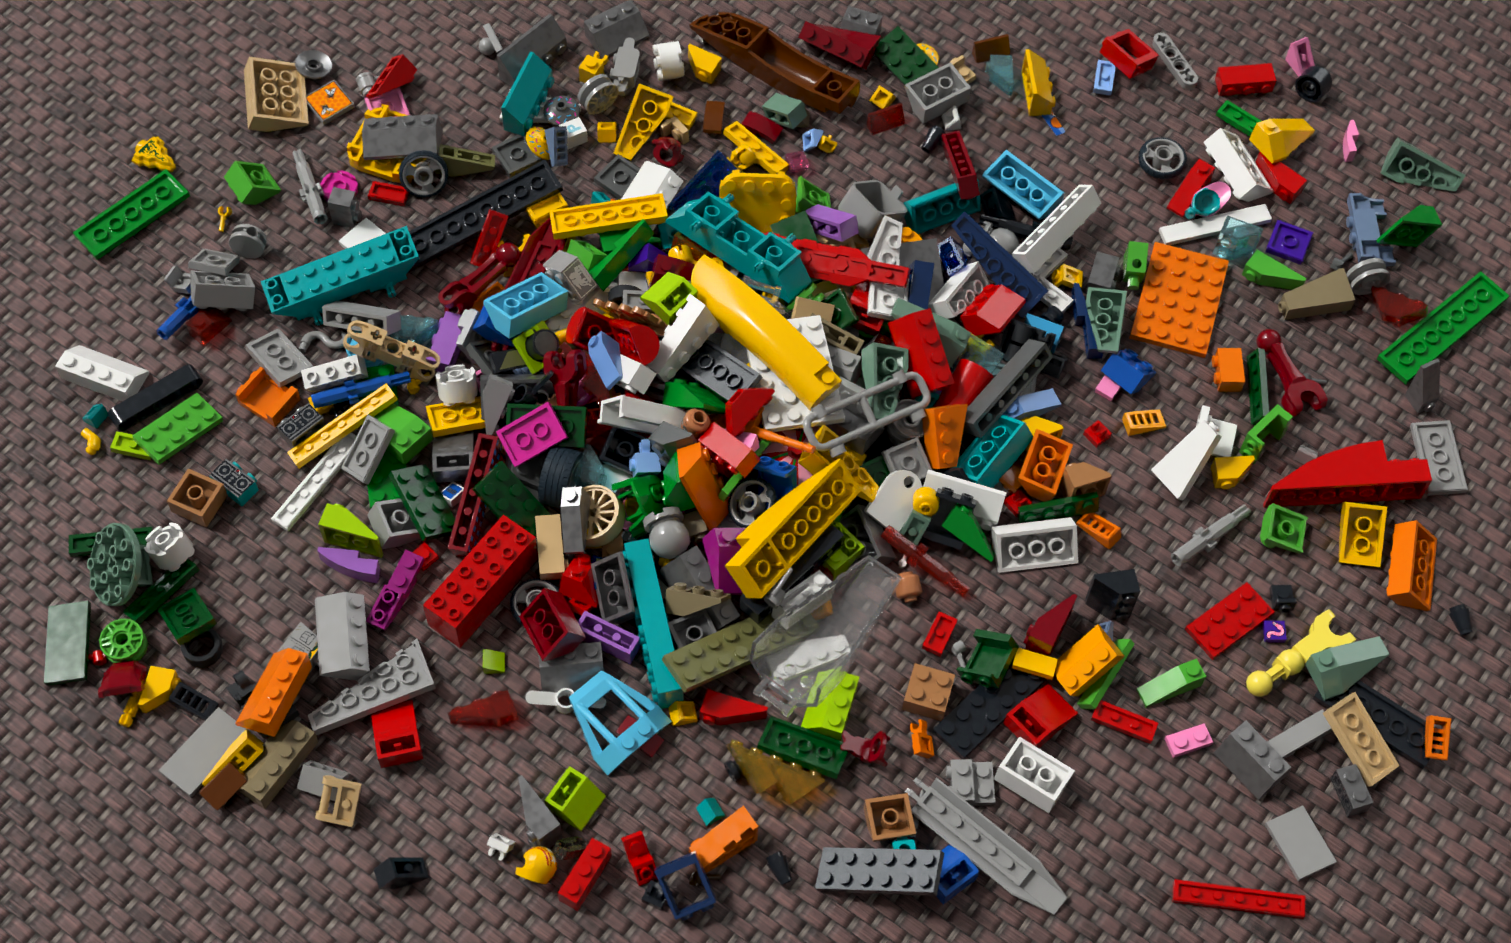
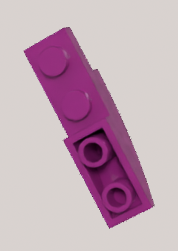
[366,549,425,630]

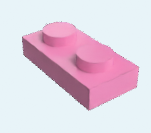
[1165,723,1213,758]

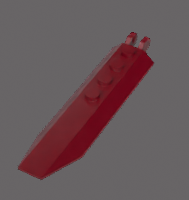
[491,218,567,352]

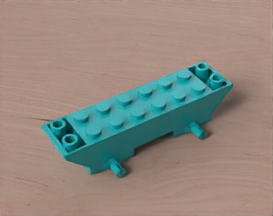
[665,192,812,303]
[261,226,419,326]

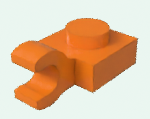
[910,719,935,758]

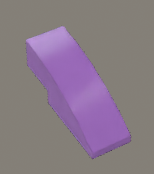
[317,547,380,583]

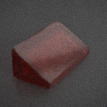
[867,103,905,135]

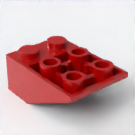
[850,281,885,336]
[1004,684,1078,748]
[371,700,423,768]

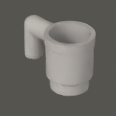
[356,72,379,98]

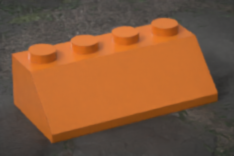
[677,442,730,531]
[1387,520,1437,611]
[235,648,312,737]

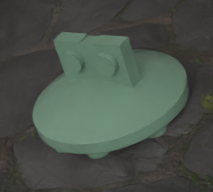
[87,523,153,606]

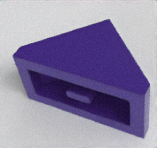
[628,243,668,272]

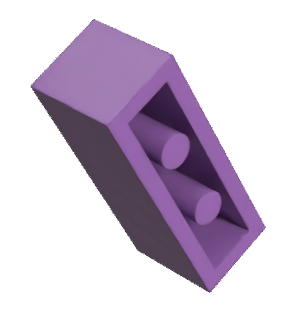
[806,204,859,242]
[426,311,462,373]
[578,611,641,664]

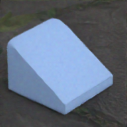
[803,128,824,152]

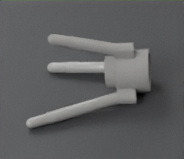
[764,568,809,609]

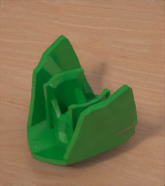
[611,475,665,539]

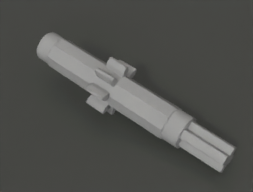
[293,149,327,224]
[1171,504,1251,566]

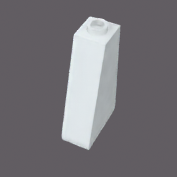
[1151,420,1222,501]

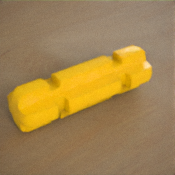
[119,691,142,727]

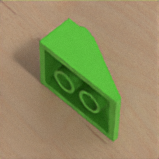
[374,403,433,465]

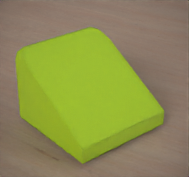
[483,649,505,674]

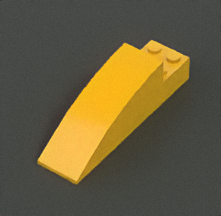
[725,459,861,598]

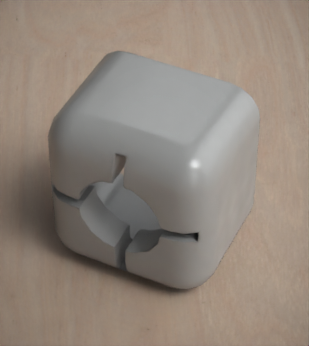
[838,180,908,239]

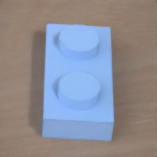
[1093,60,1116,96]

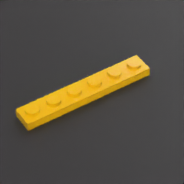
[287,383,398,469]

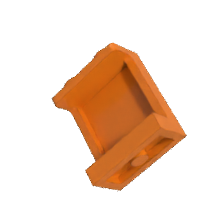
[235,367,301,427]

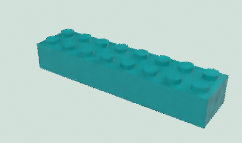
[622,539,683,709]

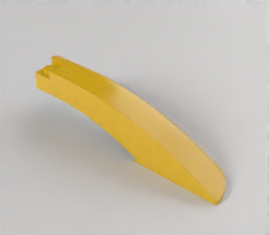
[691,254,842,410]

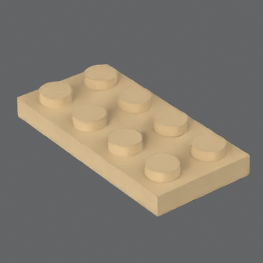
[1323,692,1399,787]

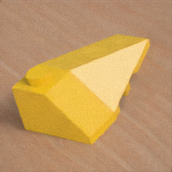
[613,84,674,160]
[1249,119,1315,164]
[798,425,879,503]

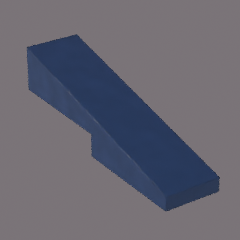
[1071,283,1104,359]

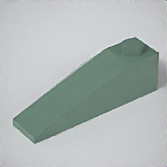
[862,342,908,420]
[1305,636,1389,701]

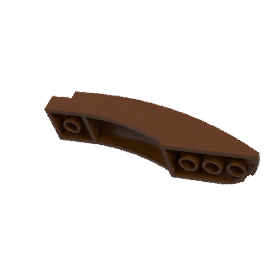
[690,12,860,114]

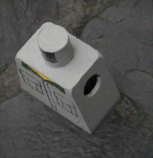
[277,622,319,673]

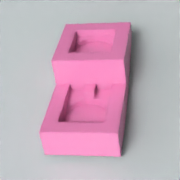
[1343,120,1359,162]

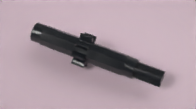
[978,214,1073,250]

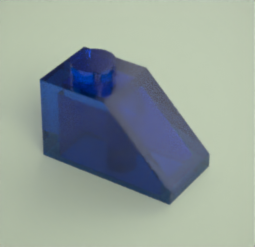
[938,236,967,277]

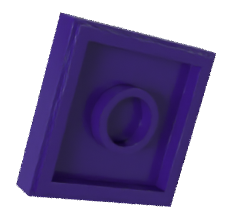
[1265,220,1313,265]

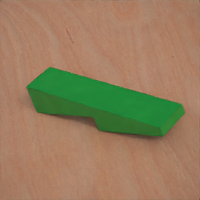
[588,219,654,292]

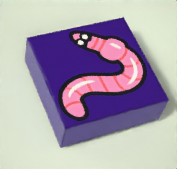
[1262,621,1287,643]

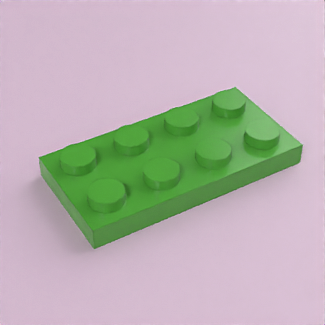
[132,393,223,465]

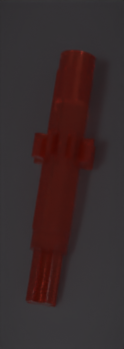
[881,525,970,597]

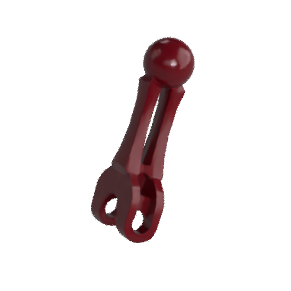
[438,243,521,315]
[1256,329,1328,416]
[543,349,587,450]

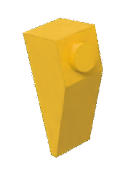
[202,729,263,786]

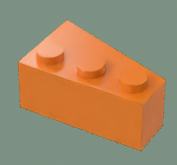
[922,404,968,469]
[689,805,758,874]

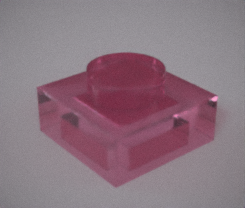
[785,151,810,173]

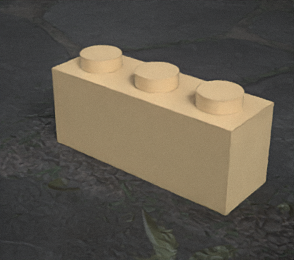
[535,514,568,580]

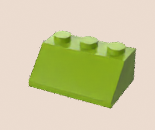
[801,671,859,741]

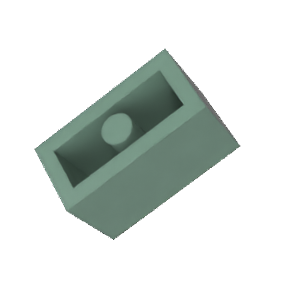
[762,93,807,129]

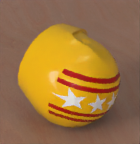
[515,846,557,884]

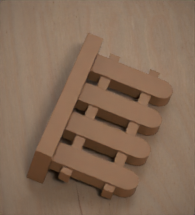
[593,298,675,338]

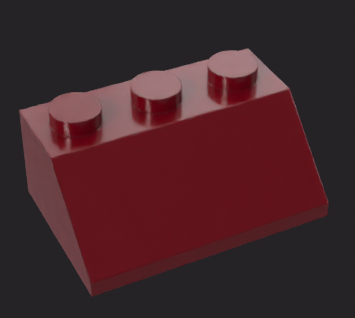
[519,588,586,662]

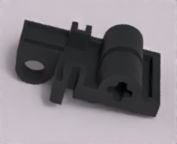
[996,319,1068,379]
[227,670,300,739]

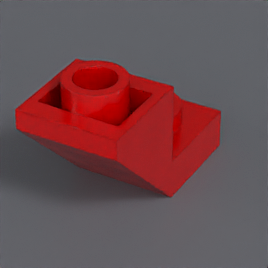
[621,830,658,886]

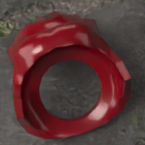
[652,137,684,166]
[840,730,891,767]

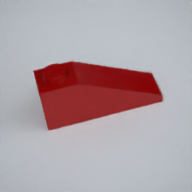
[366,54,418,99]
[1255,151,1307,204]
[1167,158,1215,217]
[700,689,768,726]

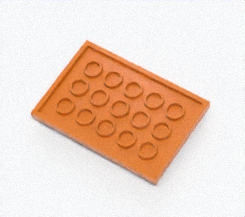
[1130,242,1229,358]

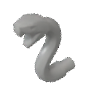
[298,330,354,353]

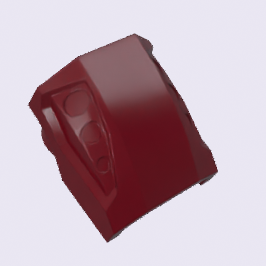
[98,660,148,698]

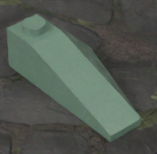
[1380,137,1466,192]
[1086,287,1127,354]
[890,298,971,368]

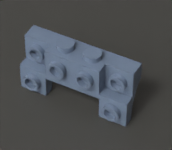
[1346,193,1396,266]

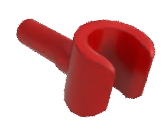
[88,650,106,665]

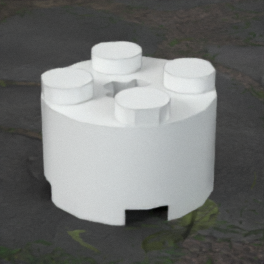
[652,41,684,81]
[436,365,478,406]
[144,523,195,572]

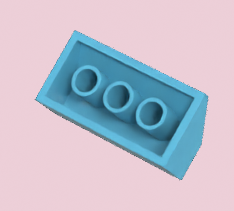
[982,150,1064,220]
[483,272,569,339]

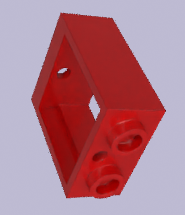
[1100,29,1159,79]

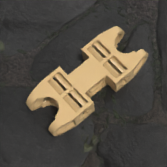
[343,320,440,382]

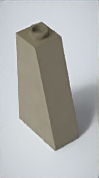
[1278,268,1355,320]

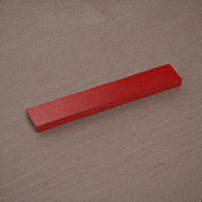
[1172,879,1305,919]

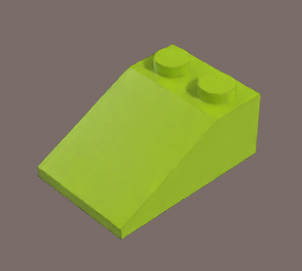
[318,503,383,558]

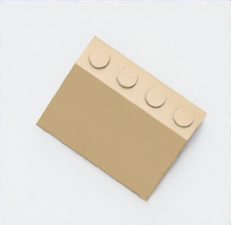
[244,57,309,132]

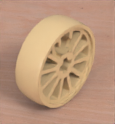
[583,485,626,547]

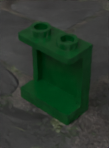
[956,629,1019,688]

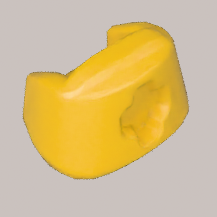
[818,135,837,153]

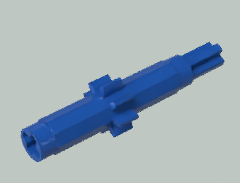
[157,296,200,340]
[311,371,411,409]

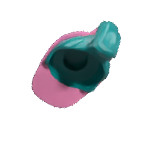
[1185,182,1231,219]

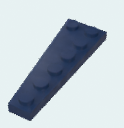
[951,211,1049,318]

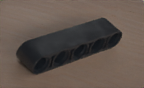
[108,364,203,431]

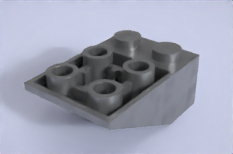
[432,430,474,483]

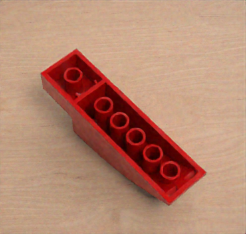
[1263,440,1432,508]

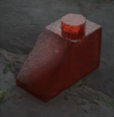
[186,309,232,346]

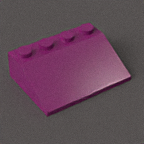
[702,528,746,595]

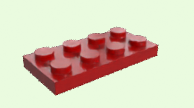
[1185,582,1275,660]

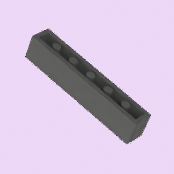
[963,339,1053,438]

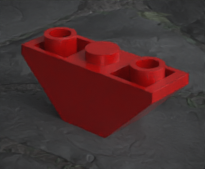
[725,387,775,437]

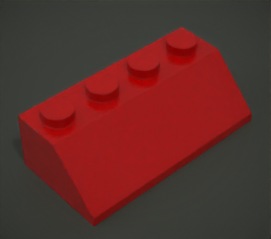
[888,308,955,398]

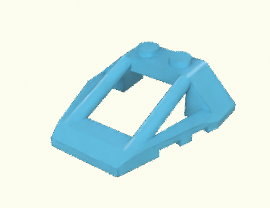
[569,670,672,776]

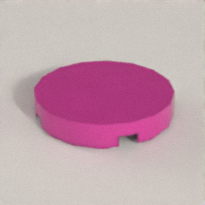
[320,170,358,202]

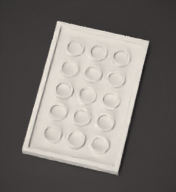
[746,315,845,432]

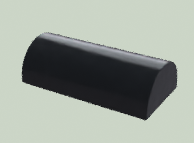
[598,427,665,481]

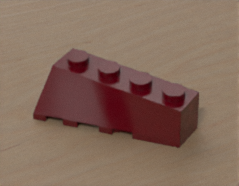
[798,21,882,70]

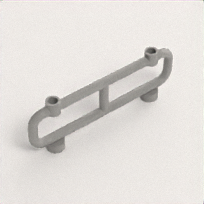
[803,370,931,458]

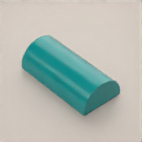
[903,179,981,234]

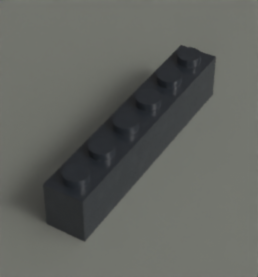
[740,524,844,624]

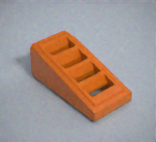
[1076,513,1121,549]
[1425,715,1451,761]

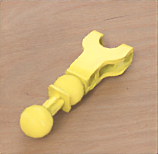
[1246,609,1356,697]

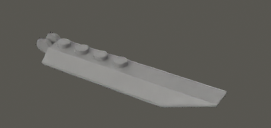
[905,777,1068,914]

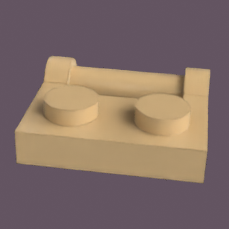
[315,775,362,827]

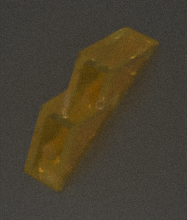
[726,739,825,804]

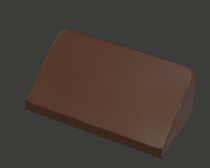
[972,34,1010,63]
[199,762,247,810]

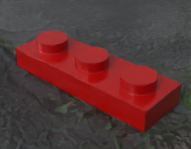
[470,209,509,267]
[1091,700,1158,744]

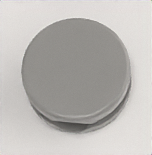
[229,224,267,259]

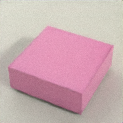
[1095,375,1121,401]

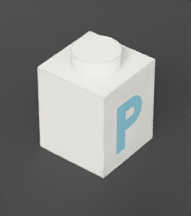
[559,117,588,149]

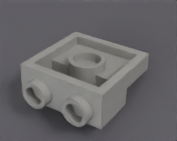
[456,309,487,365]
[946,759,995,806]

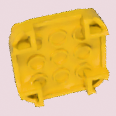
[347,104,426,183]
[719,169,797,233]

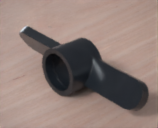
[501,370,554,425]

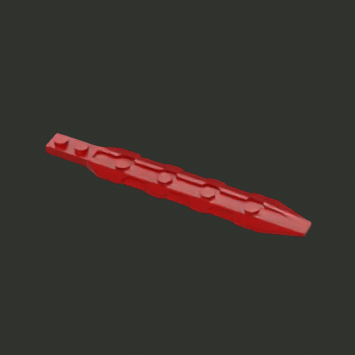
[686,232,911,288]

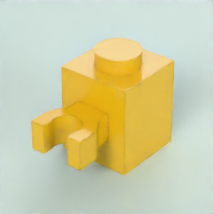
[579,51,608,83]

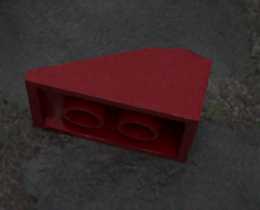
[1023,594,1078,657]

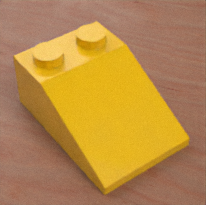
[1339,502,1387,567]

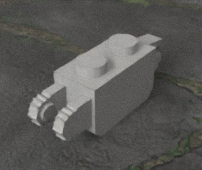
[610,37,640,96]

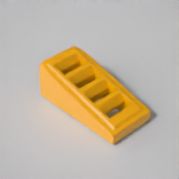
[1122,409,1166,436]

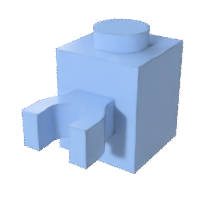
[629,439,661,478]

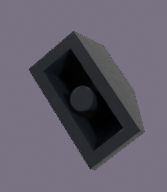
[374,857,429,889]

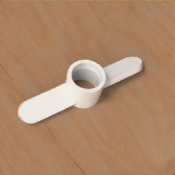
[525,688,606,714]

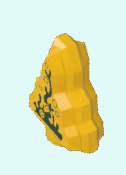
[132,136,176,172]

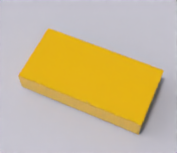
[526,193,568,225]
[1012,648,1058,680]

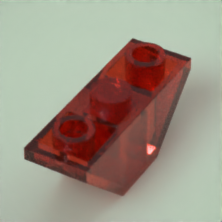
[1371,286,1428,326]

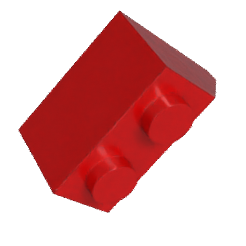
[559,553,599,608]

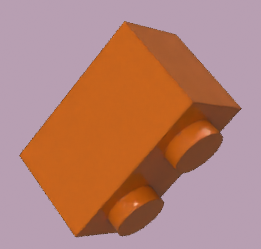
[1212,348,1245,392]

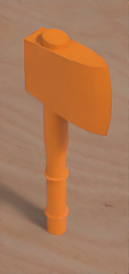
[744,407,816,454]

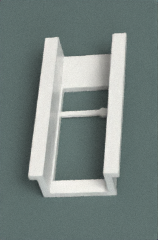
[597,395,689,435]

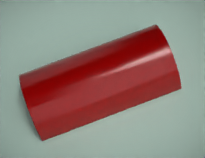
[566,307,621,354]
[608,318,660,365]
[933,359,994,407]

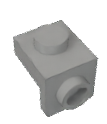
[164,266,191,294]

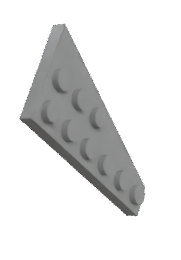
[308,638,436,735]

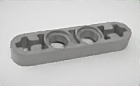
[1152,32,1198,90]

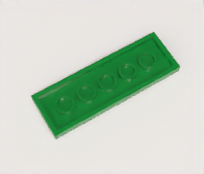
[73,169,190,260]

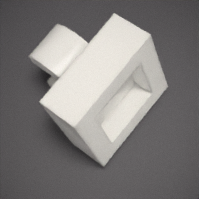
[487,833,515,861]

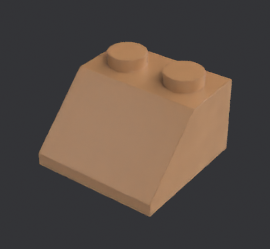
[1059,462,1112,498]
[864,793,916,842]

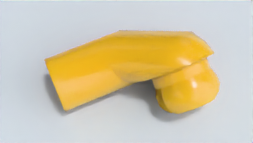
[81,428,101,455]

